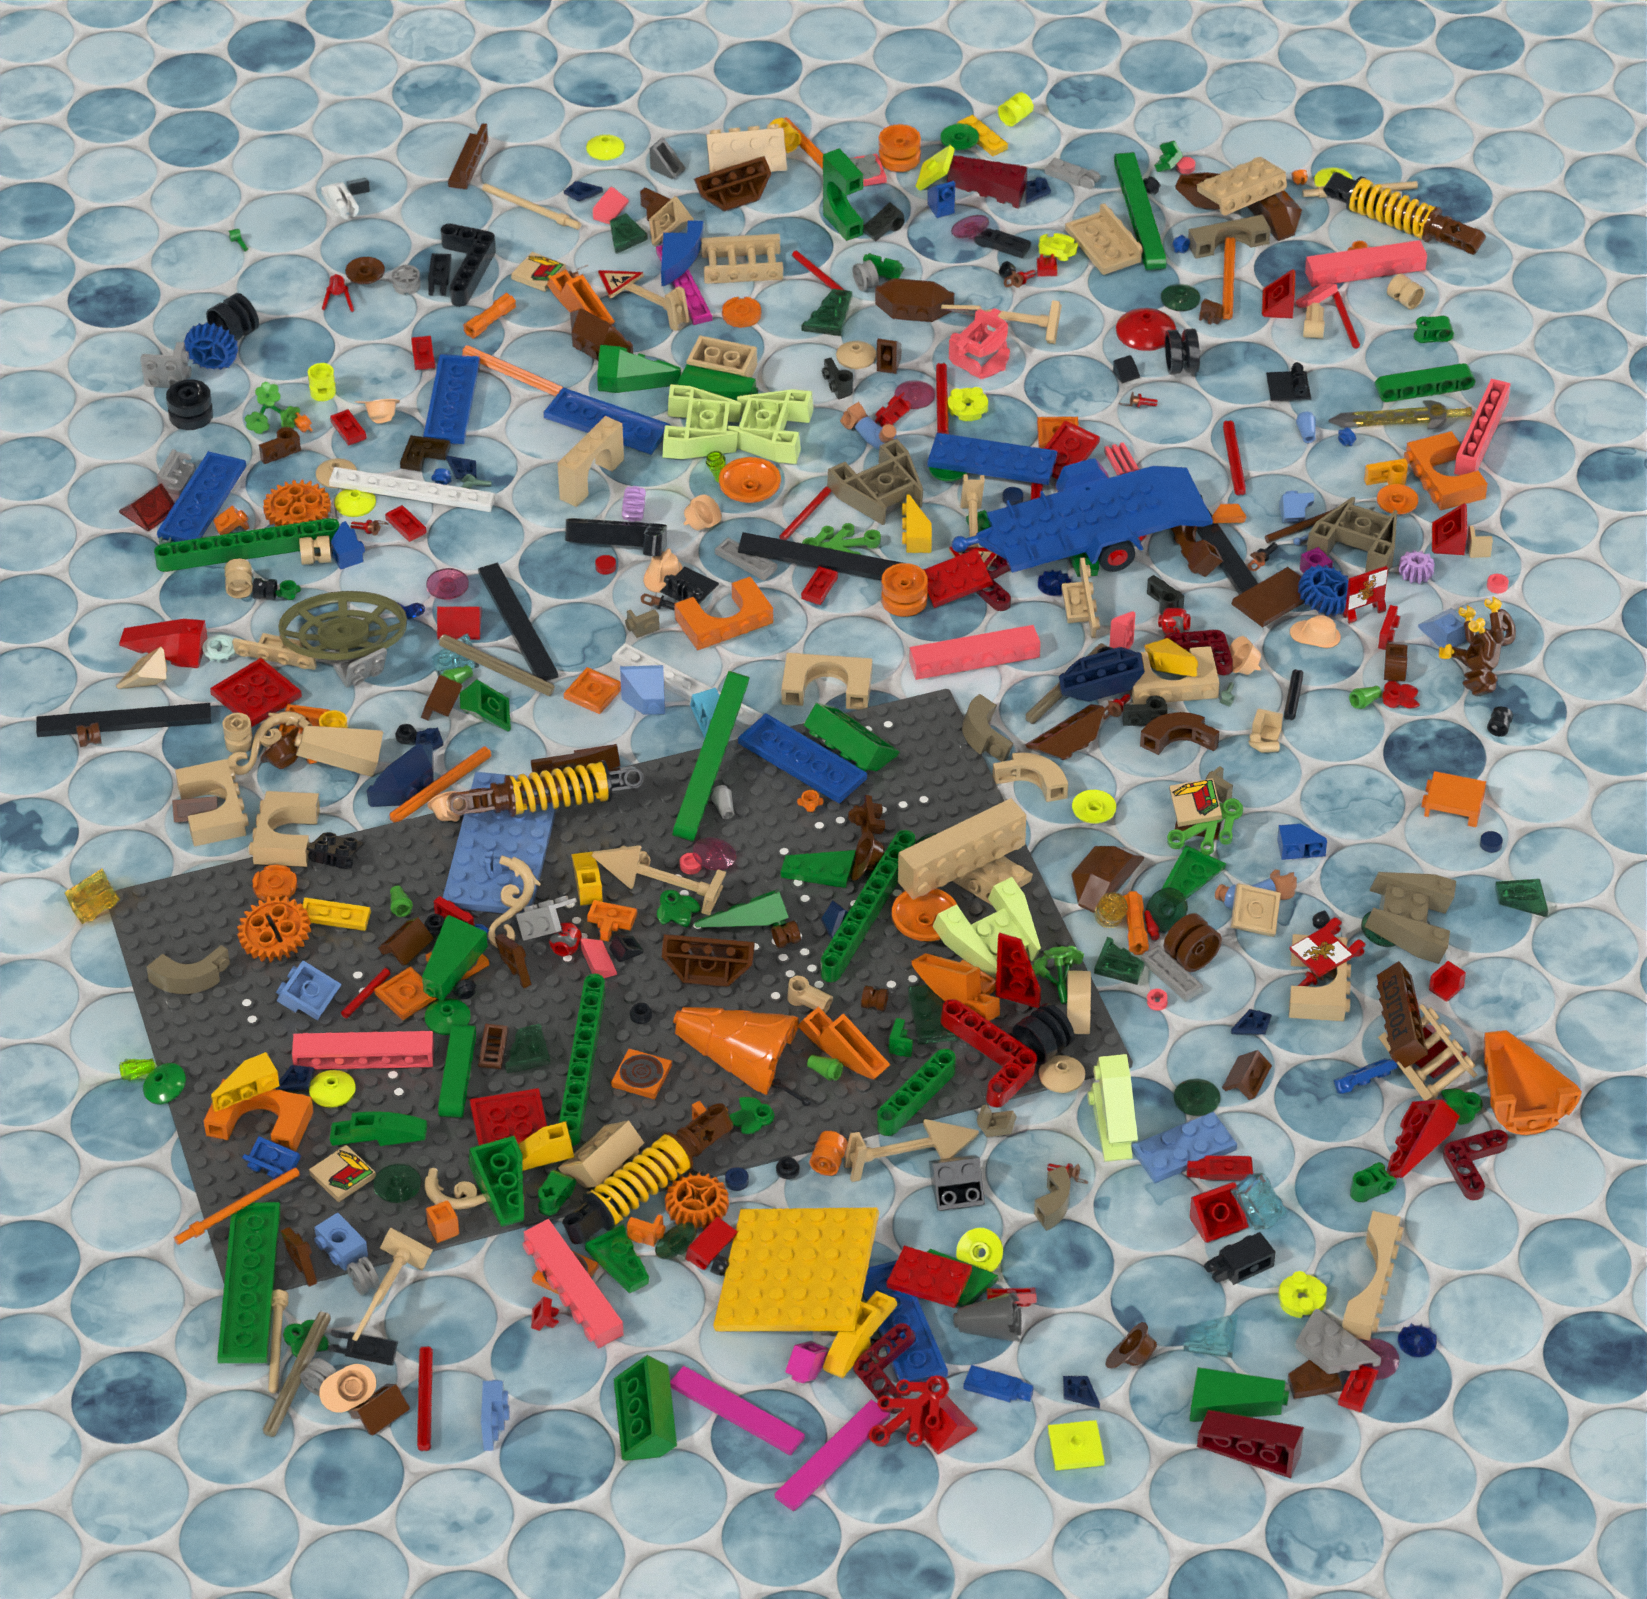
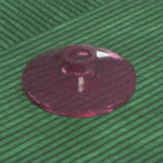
[951,215,989,239]
[894,380,935,409]
[426,568,469,600]
[692,837,736,870]
[1361,1339,1399,1380]

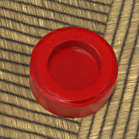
[595,555,616,575]

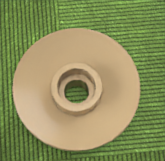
[836,341,876,369]
[316,458,357,488]
[1039,1055,1085,1093]

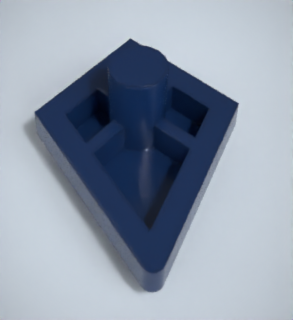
[1026,177,1051,203]
[564,181,603,202]
[446,456,477,479]
[415,727,444,751]
[821,900,848,939]
[1231,1009,1272,1034]
[274,1065,314,1092]
[1063,1376,1100,1408]

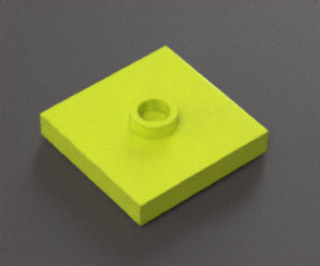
[915,145,955,191]
[1047,1420,1105,1471]

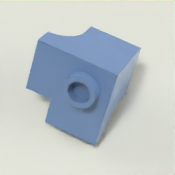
[1279,491,1314,524]

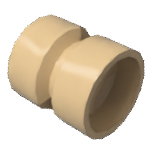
[1387,273,1425,310]
[299,536,331,565]
[224,558,253,599]
[222,713,253,753]

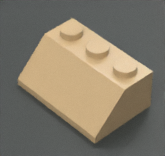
[687,335,757,378]
[558,1120,644,1188]

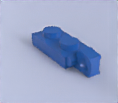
[1333,1058,1398,1094]
[963,1365,1033,1403]

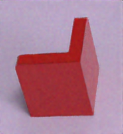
[1429,961,1466,1002]

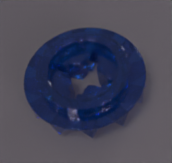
[1037,569,1071,596]
[1398,1323,1437,1357]

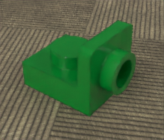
[1154,140,1183,172]
[889,1018,913,1057]

